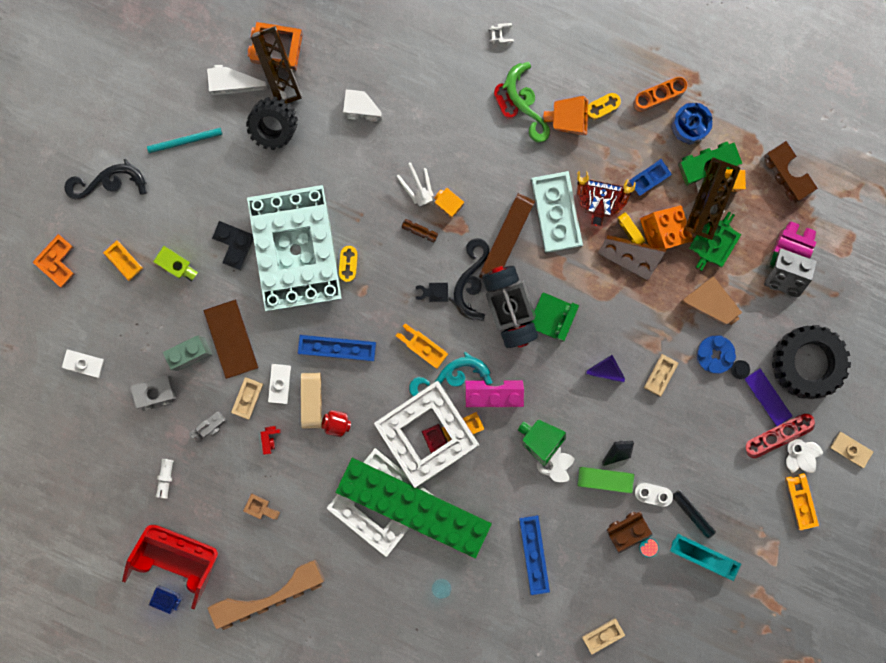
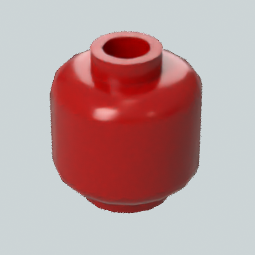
[321,410,351,437]

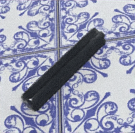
[673,490,716,538]

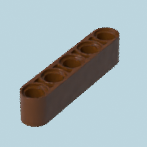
[478,193,535,278]

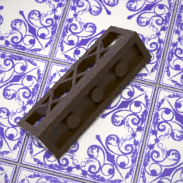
[251,26,302,104]
[684,157,741,240]

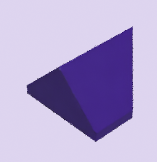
[585,355,625,383]

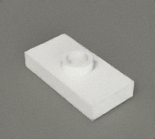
[62,349,105,378]
[268,364,291,404]

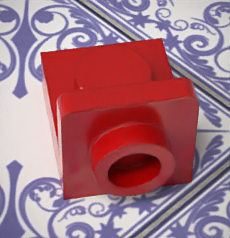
[260,426,281,455]

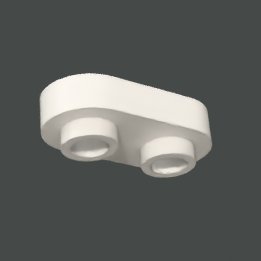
[634,483,673,507]

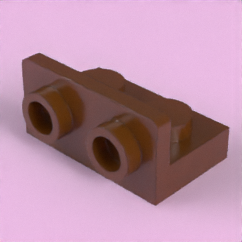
[607,511,653,553]

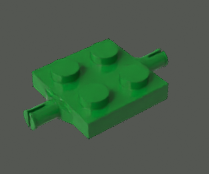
[688,212,742,271]

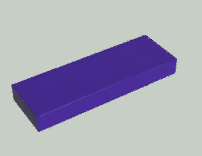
[744,368,792,427]

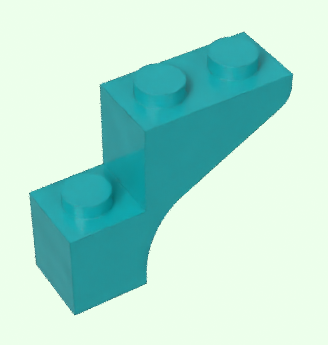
[670,534,741,581]

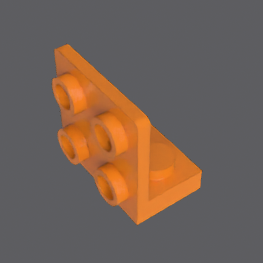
[640,205,693,249]

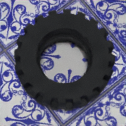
[772,325,851,399]

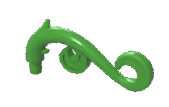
[502,62,550,143]

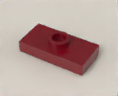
[421,424,448,454]

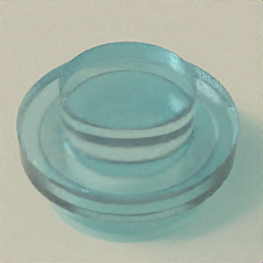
[432,579,451,599]

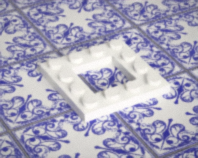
[374,381,480,488]
[327,448,434,557]

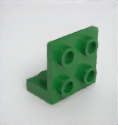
[530,292,579,342]

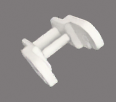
[488,23,514,44]

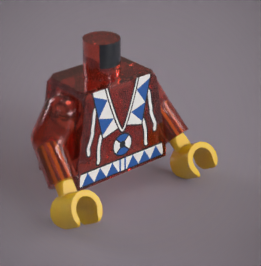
[576,171,636,226]

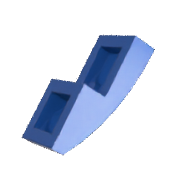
[629,159,672,196]

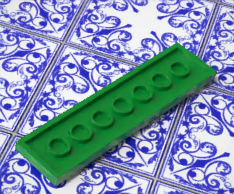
[335,457,492,559]

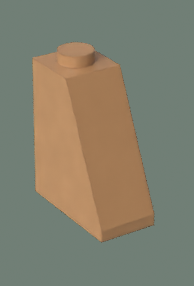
[681,276,742,325]

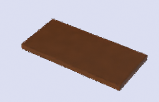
[203,299,259,379]

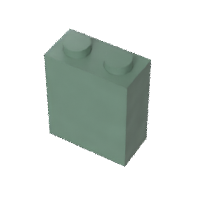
[163,335,213,371]

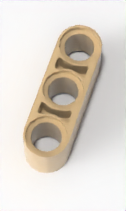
[301,373,322,429]

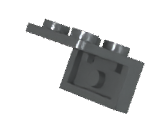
[764,248,817,297]

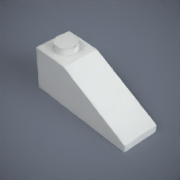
[207,65,268,95]

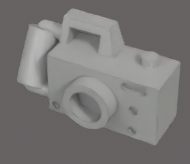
[189,411,227,443]

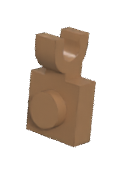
[243,493,280,520]

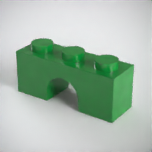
[678,141,743,186]

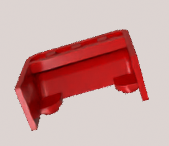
[122,525,218,610]

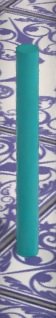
[147,127,223,153]

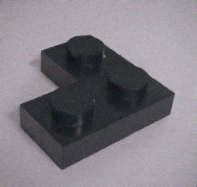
[212,221,254,271]

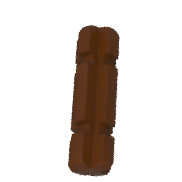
[402,219,438,243]

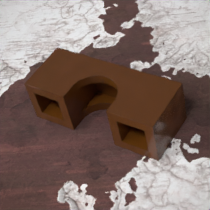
[764,141,818,203]

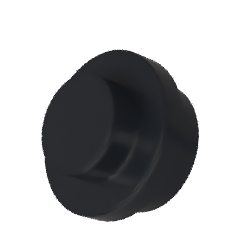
[731,360,750,379]

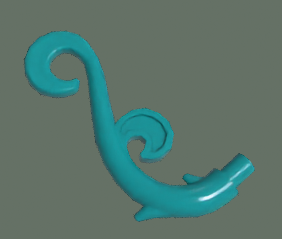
[409,352,493,397]

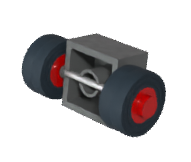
[482,266,538,348]

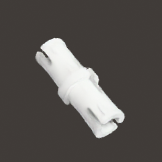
[155,459,174,499]

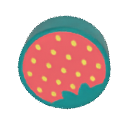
[639,538,659,557]

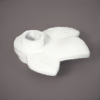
[786,439,823,473]
[537,448,575,482]

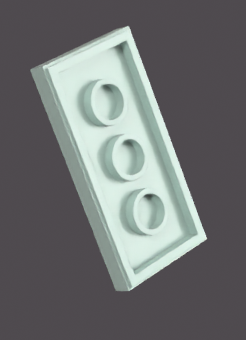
[531,171,583,253]

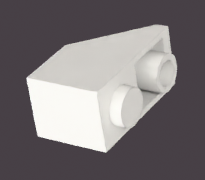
[343,89,382,122]

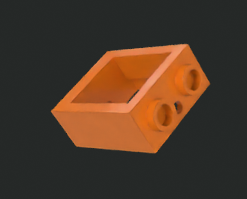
[247,22,303,71]

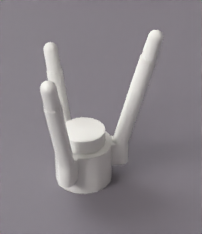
[396,162,434,207]

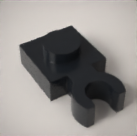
[416,282,448,302]

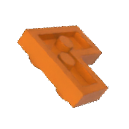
[33,234,75,288]

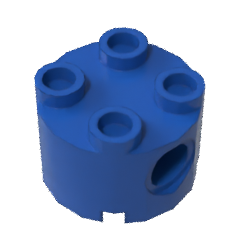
[671,103,713,145]

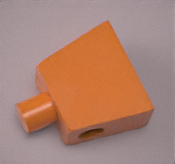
[543,96,589,136]

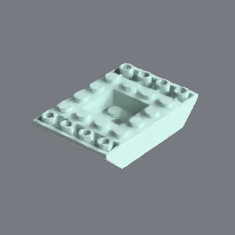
[247,185,342,311]

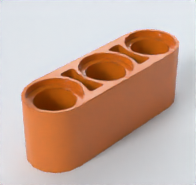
[633,77,688,112]

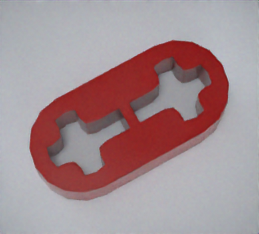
[494,83,519,119]

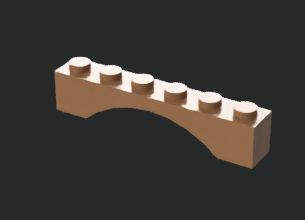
[207,559,325,630]

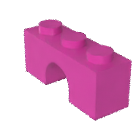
[465,380,524,407]

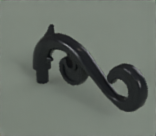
[64,159,147,200]
[449,238,490,321]

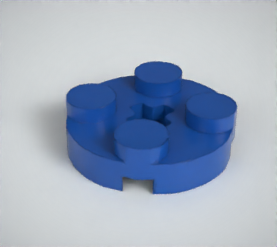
[697,335,736,373]

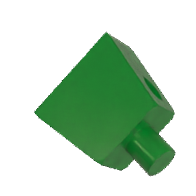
[518,420,566,467]

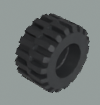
[246,97,298,150]

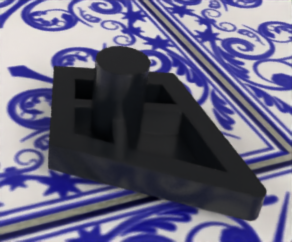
[602,440,634,466]

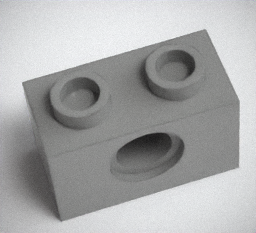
[130,376,177,411]

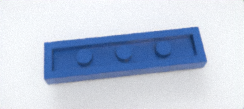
[298,335,376,361]
[519,515,550,595]

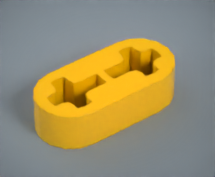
[588,93,621,120]
[617,212,645,245]
[339,246,358,282]

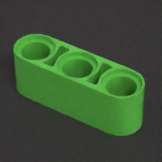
[577,467,635,493]

